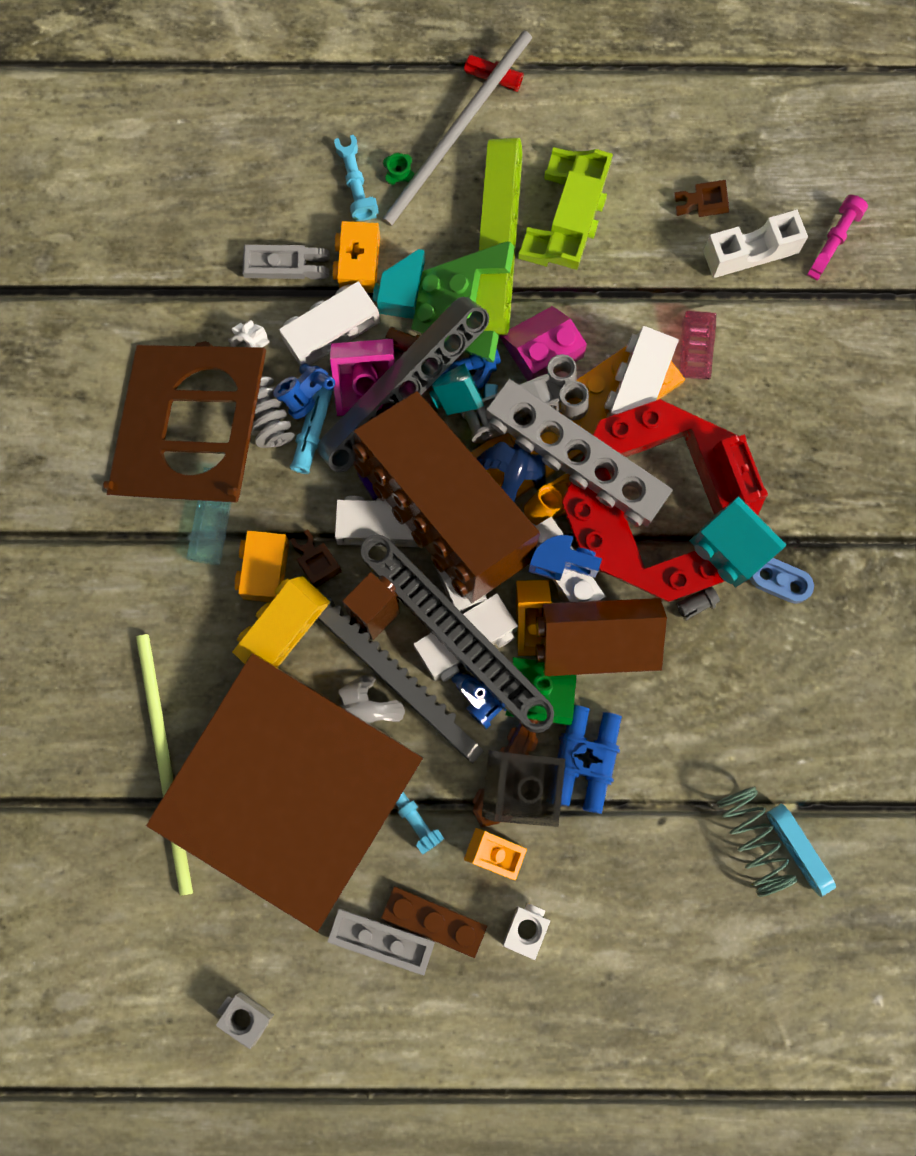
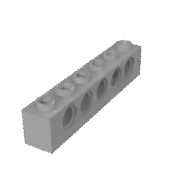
[486,379,673,528]

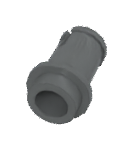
[676,586,720,621]

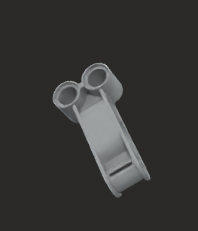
[461,354,589,443]

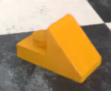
[464,828,527,881]

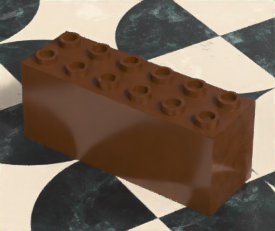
[353,391,540,604]

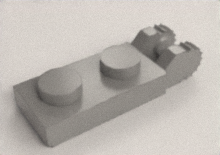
[242,245,330,280]

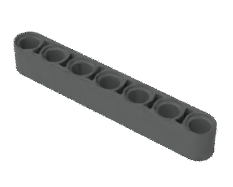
[317,297,489,473]

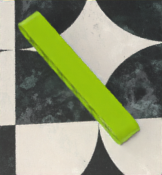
[476,138,522,335]

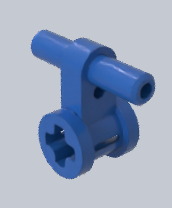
[273,363,335,419]
[451,672,506,730]

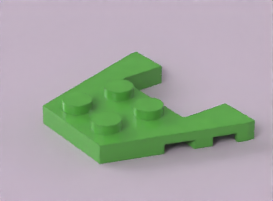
[411,242,515,362]

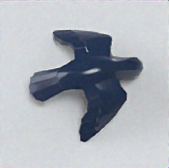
[476,442,546,502]

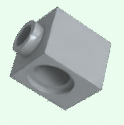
[216,992,274,1049]

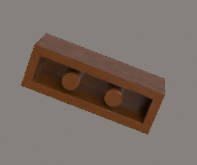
[343,572,400,640]

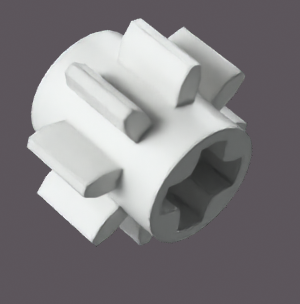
[228,320,269,347]

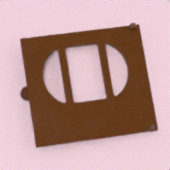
[103,341,266,503]

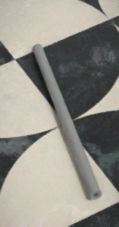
[382,31,532,226]

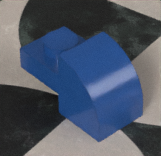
[528,535,602,581]

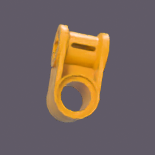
[524,474,571,525]

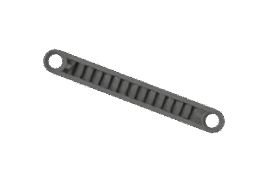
[361,534,554,733]
[292,575,484,764]

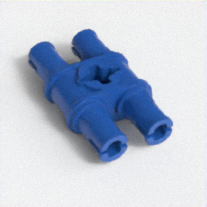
[550,705,622,814]

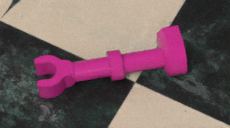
[807,195,868,281]

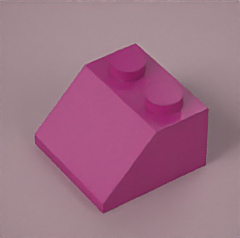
[500,306,587,381]
[330,339,395,416]

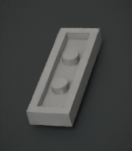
[327,909,435,976]

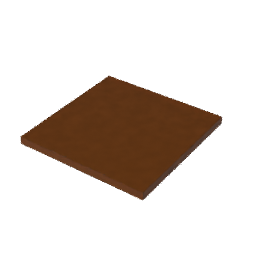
[146,653,424,932]

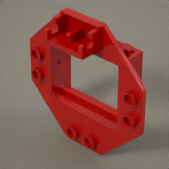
[562,399,768,602]

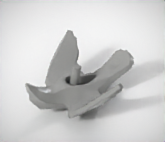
[339,672,405,724]

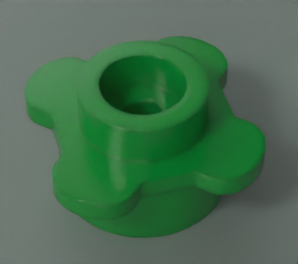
[383,153,415,185]

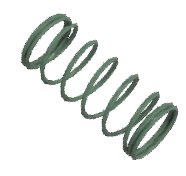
[716,786,798,897]

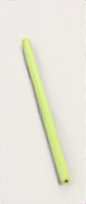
[136,634,193,896]

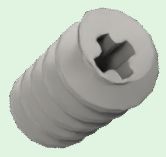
[252,377,295,448]

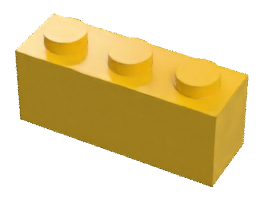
[232,576,331,667]

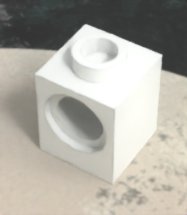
[502,903,550,960]

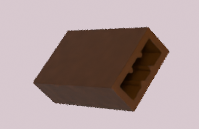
[535,598,667,676]

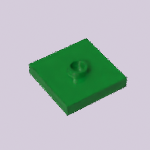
[505,657,577,725]

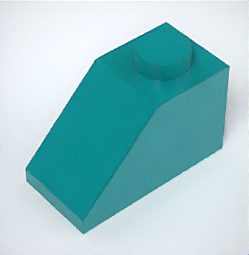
[373,249,425,319]
[429,363,484,415]

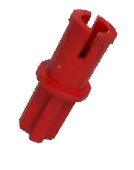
[464,55,524,92]

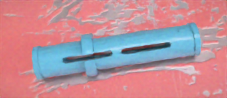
[290,387,334,474]

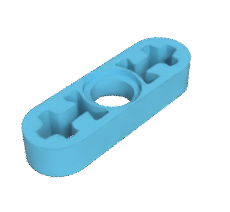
[766,804,836,897]

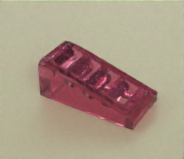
[679,311,717,380]

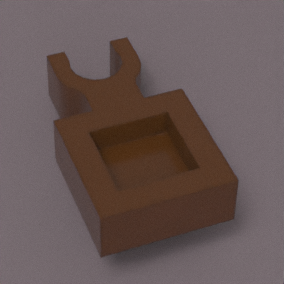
[674,180,729,217]
[290,529,342,588]

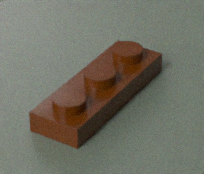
[381,886,488,958]

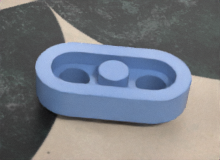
[750,558,814,604]

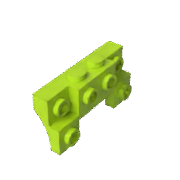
[518,147,613,270]

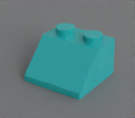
[689,496,786,588]

